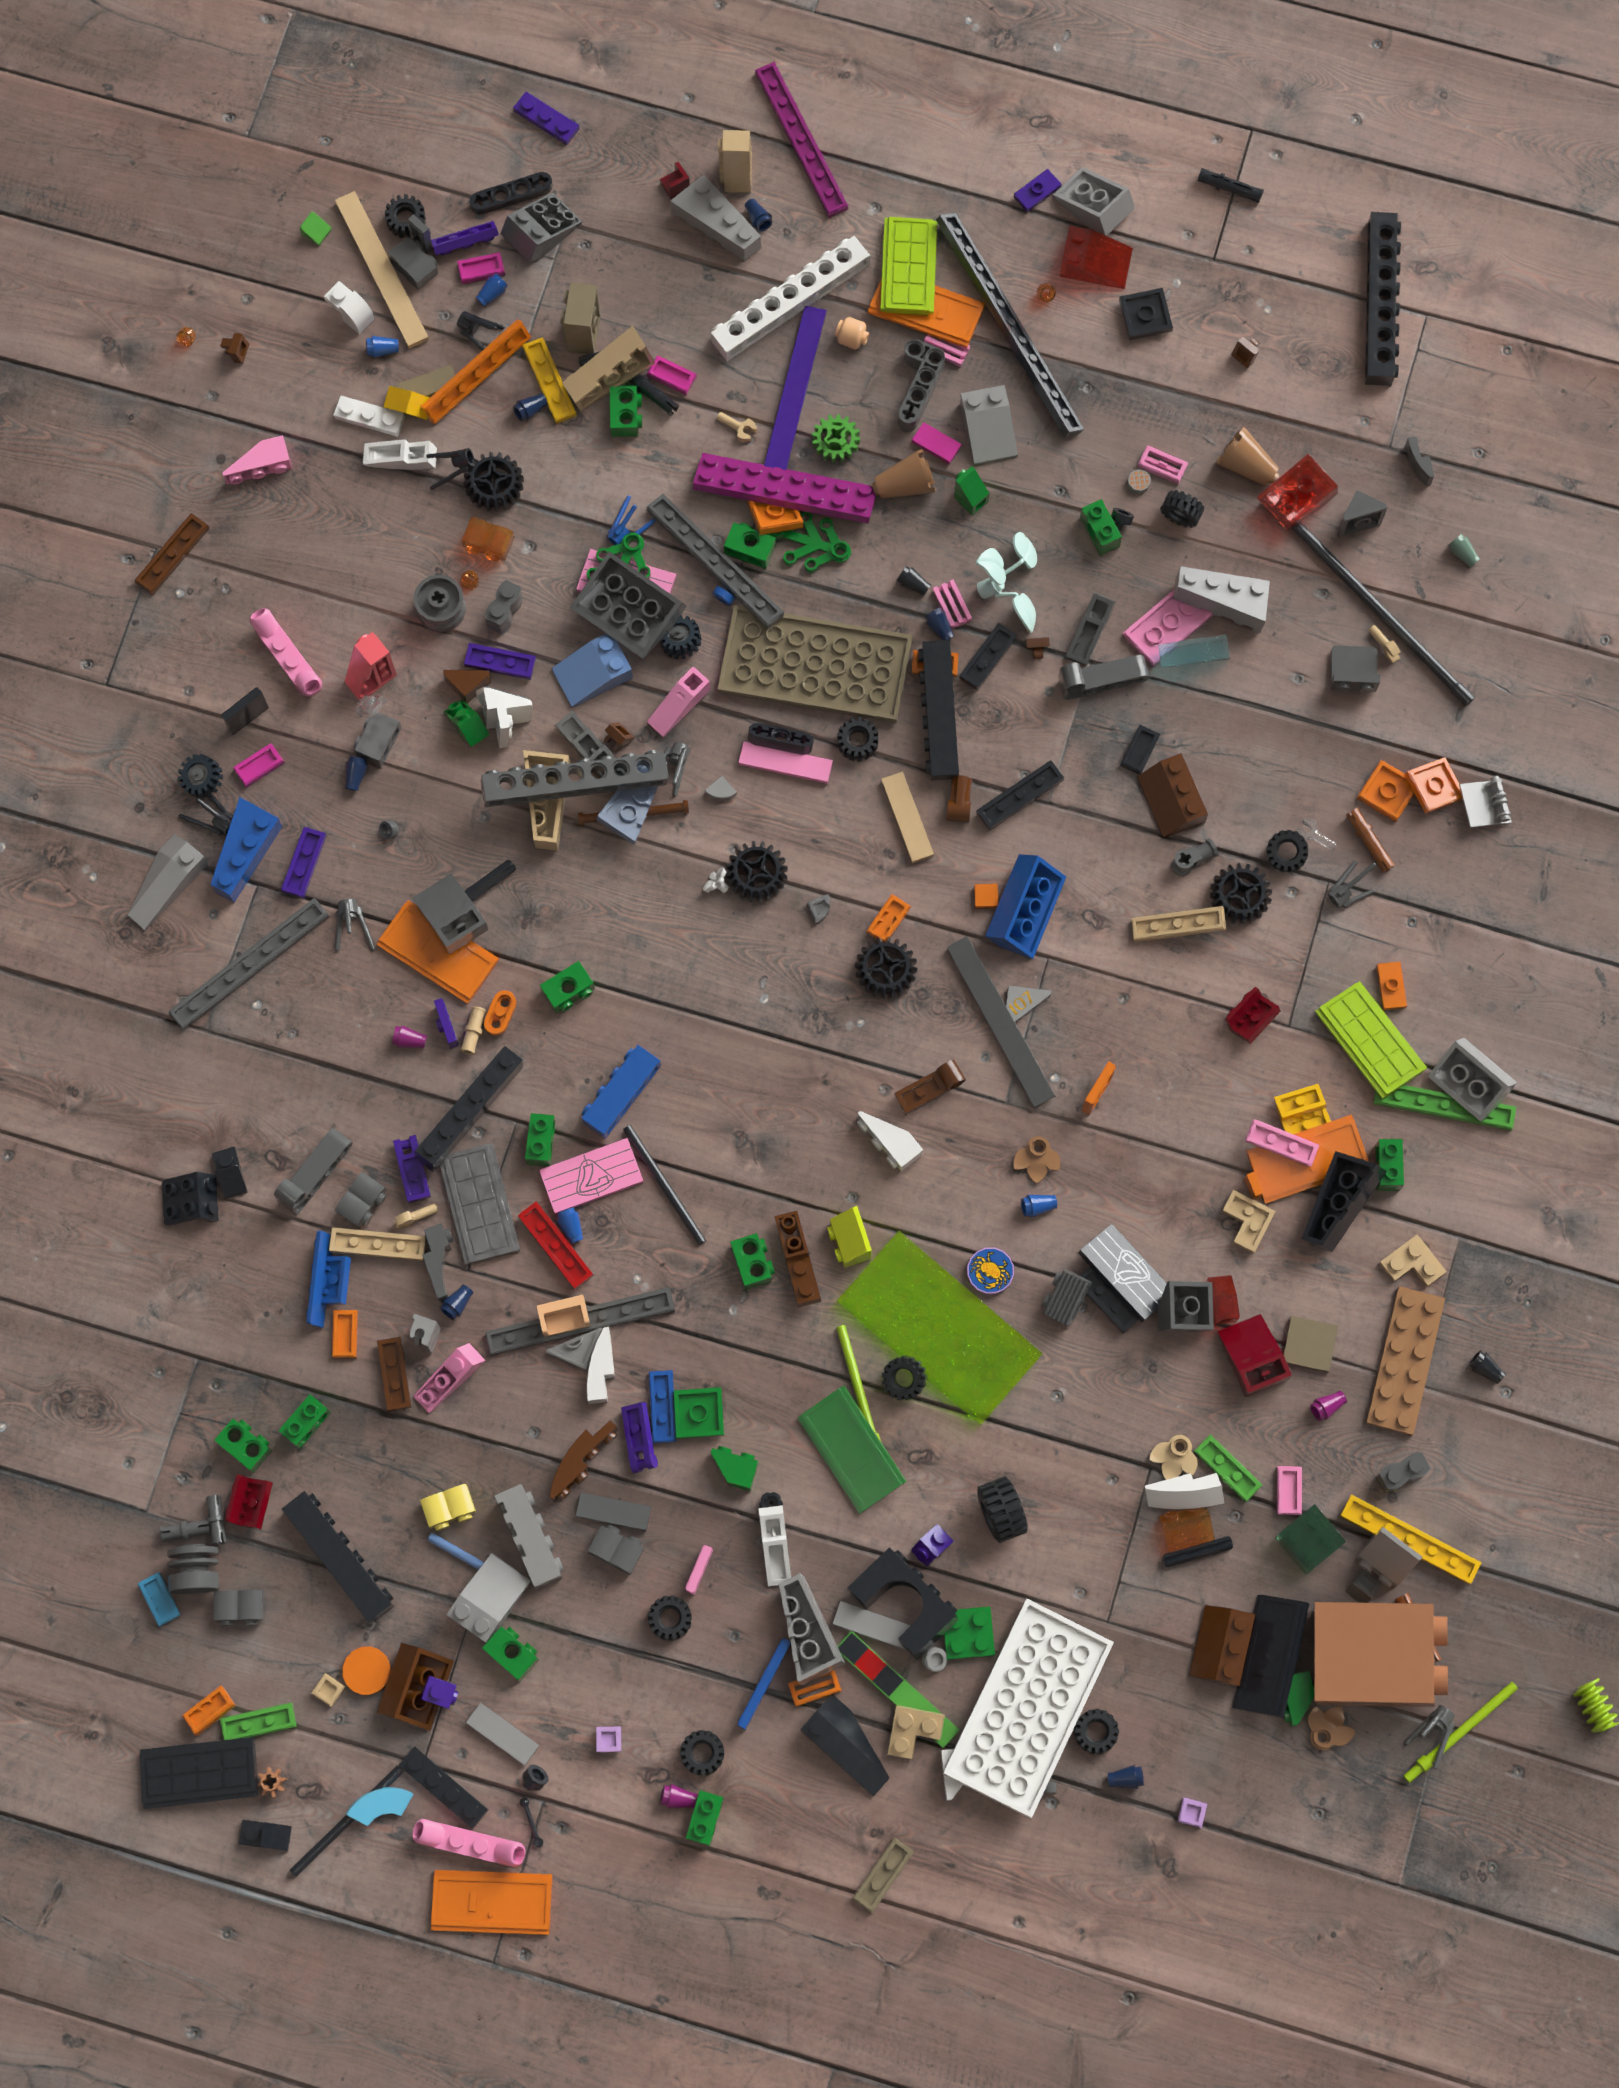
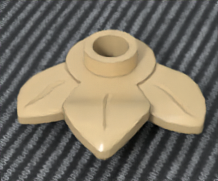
[1150,1435,1198,1480]

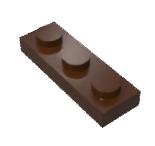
[377,1337,412,1412]

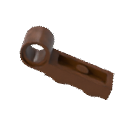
[894,1059,966,1115]

